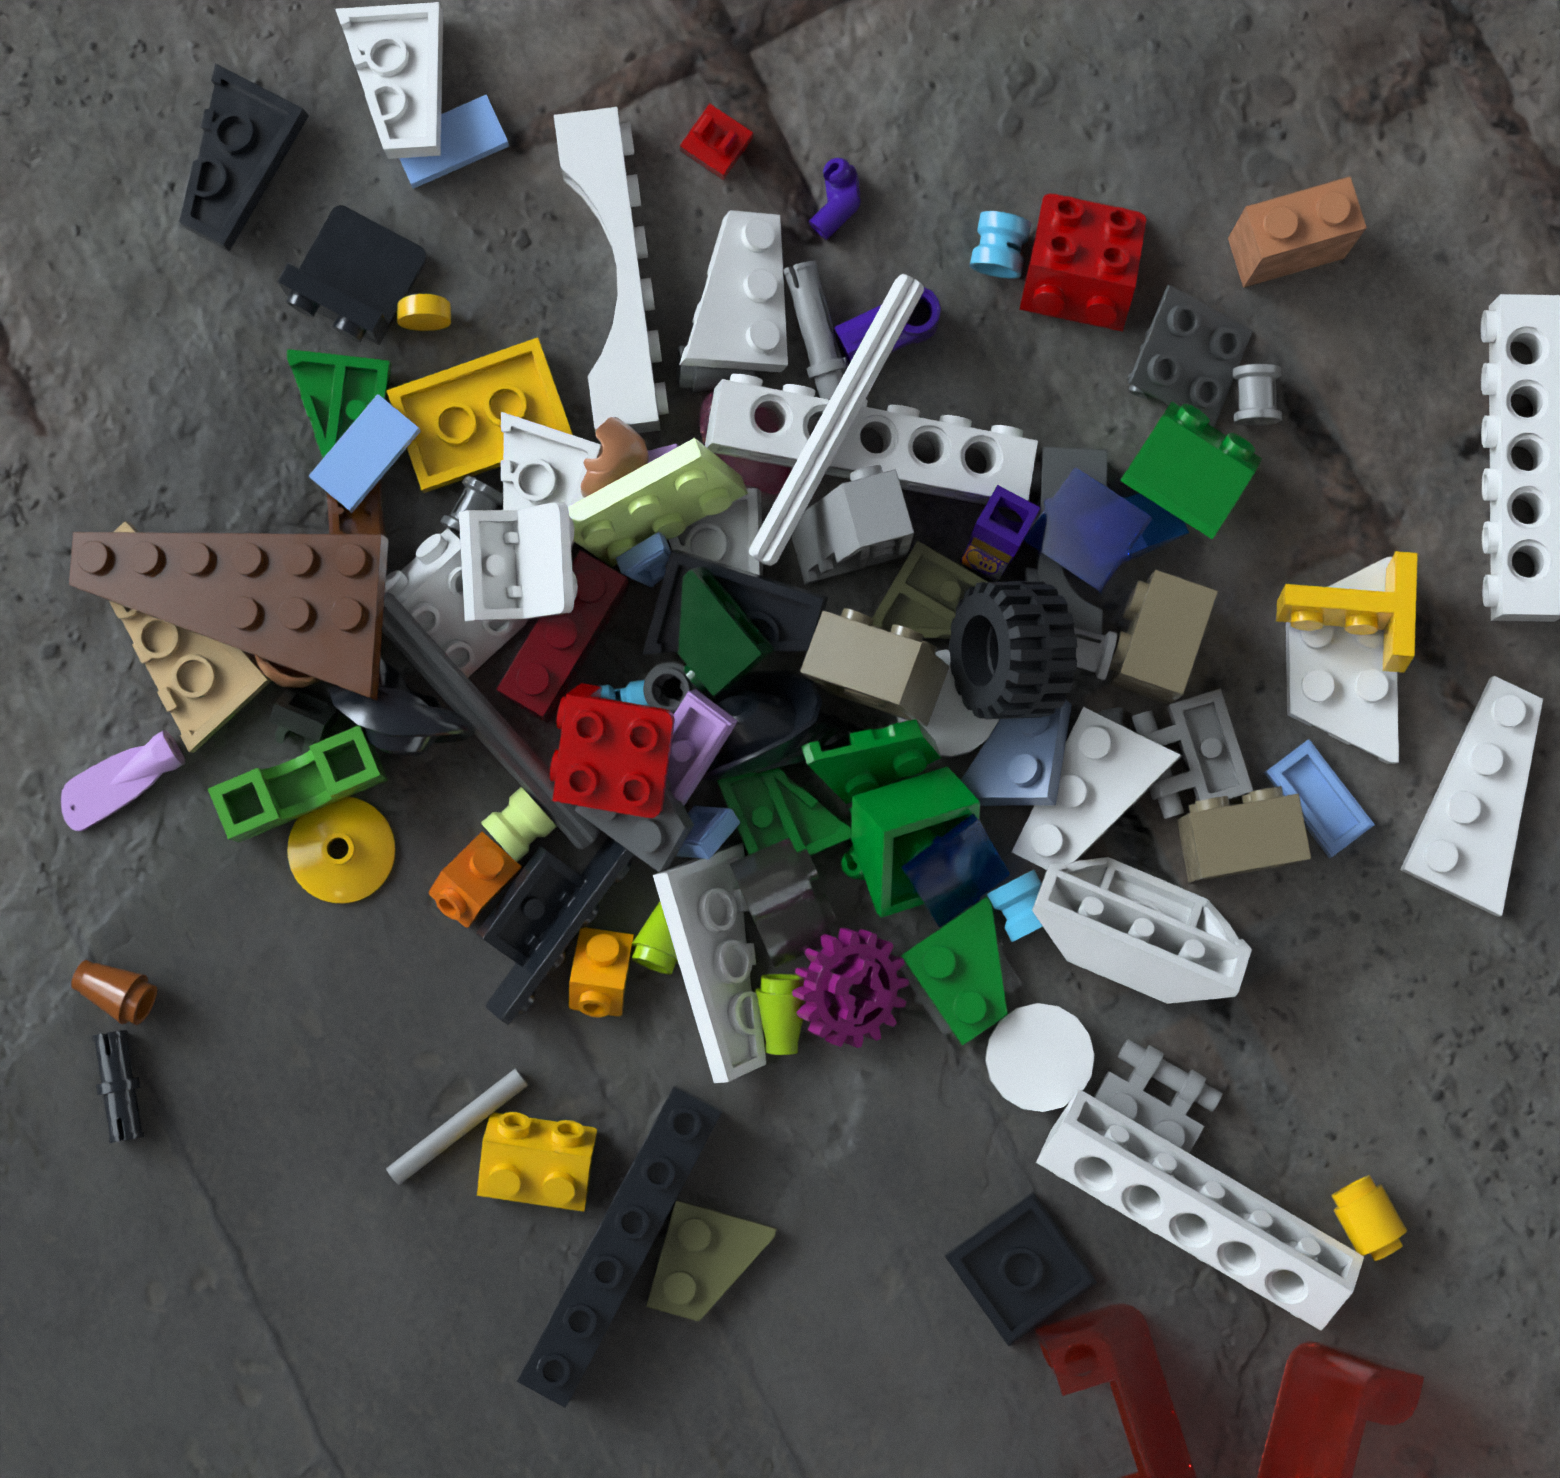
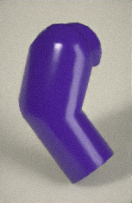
[809,158,861,240]

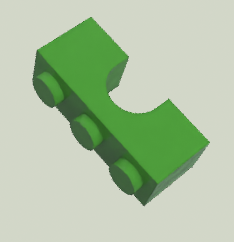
[208,725,388,843]

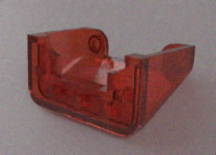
[1257,1341,1424,1478]

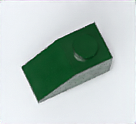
[678,566,774,696]

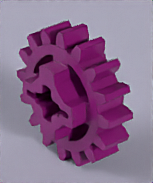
[792,927,909,1048]

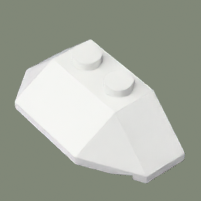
[1032,857,1252,1004]

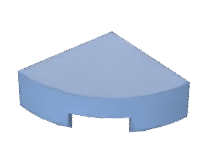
[616,532,671,587]

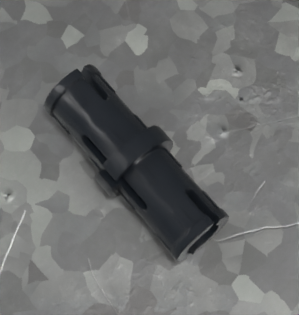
[92,1030,145,1143]

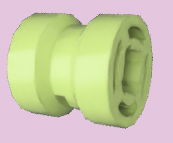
[481,787,557,862]

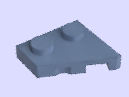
[961,700,1072,806]

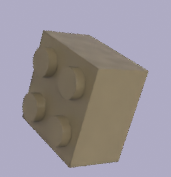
[1109,570,1218,705]
[800,608,950,727]
[1177,786,1311,883]

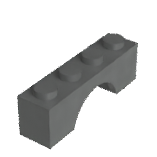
[1025,447,1108,669]

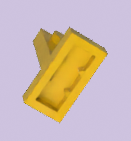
[1276,551,1417,673]

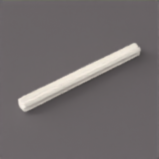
[749,274,924,566]

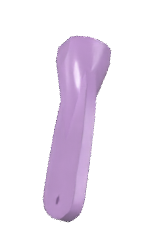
[61,730,185,831]

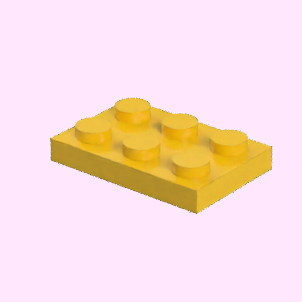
[387,337,573,493]

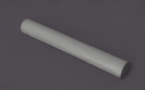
[386,1068,528,1185]

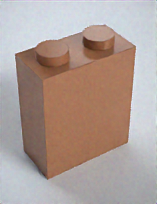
[1228,176,1367,288]

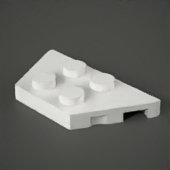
[1286,557,1399,764]

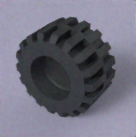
[949,581,1078,720]

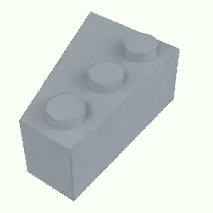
[791,465,914,584]

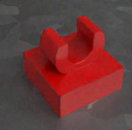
[680,103,753,180]

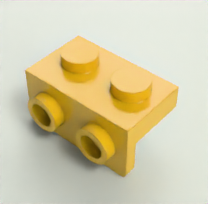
[477,1112,597,1212]

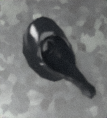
[328,656,475,756]
[702,670,864,781]

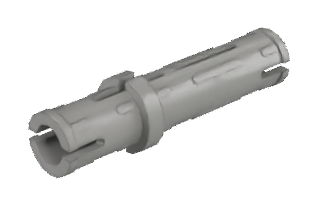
[783,260,849,400]

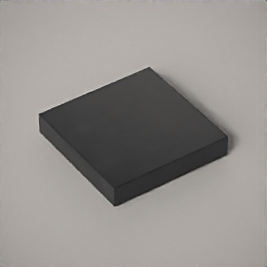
[944,1192,1097,1346]

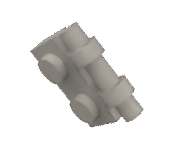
[1132,688,1253,819]
[1094,1039,1223,1153]

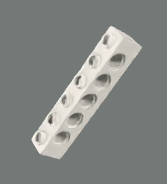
[1481,294,1560,622]
[705,374,1038,510]
[1036,1089,1364,1331]

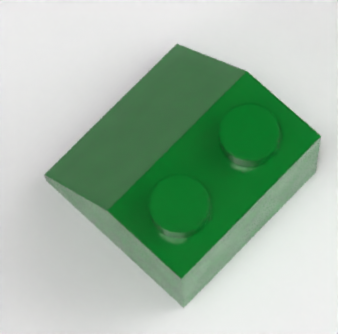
[1120,401,1262,539]
[851,766,980,918]

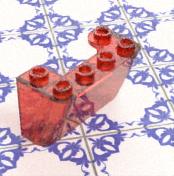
[1035,1303,1197,1478]

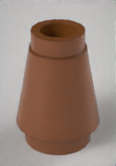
[71,960,157,1025]

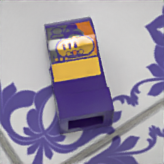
[960,485,1040,582]

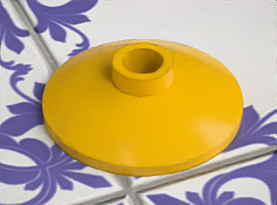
[287,797,396,904]

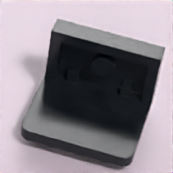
[277,205,427,345]

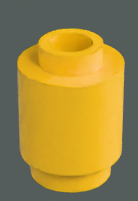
[1331,1175,1407,1261]

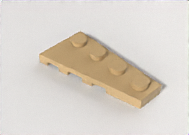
[109,521,272,753]

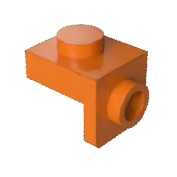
[429,831,522,928]

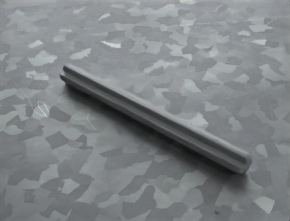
[382,592,601,849]

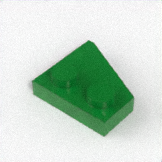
[286,349,392,458]
[801,719,942,805]
[717,768,852,879]
[901,897,1008,1045]

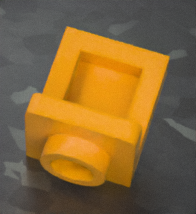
[569,927,634,1017]

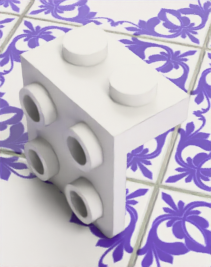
[459,502,578,621]
[385,528,528,678]

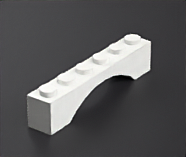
[554,107,669,433]

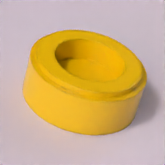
[397,294,451,331]

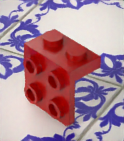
[1019,193,1146,332]
[550,683,675,818]

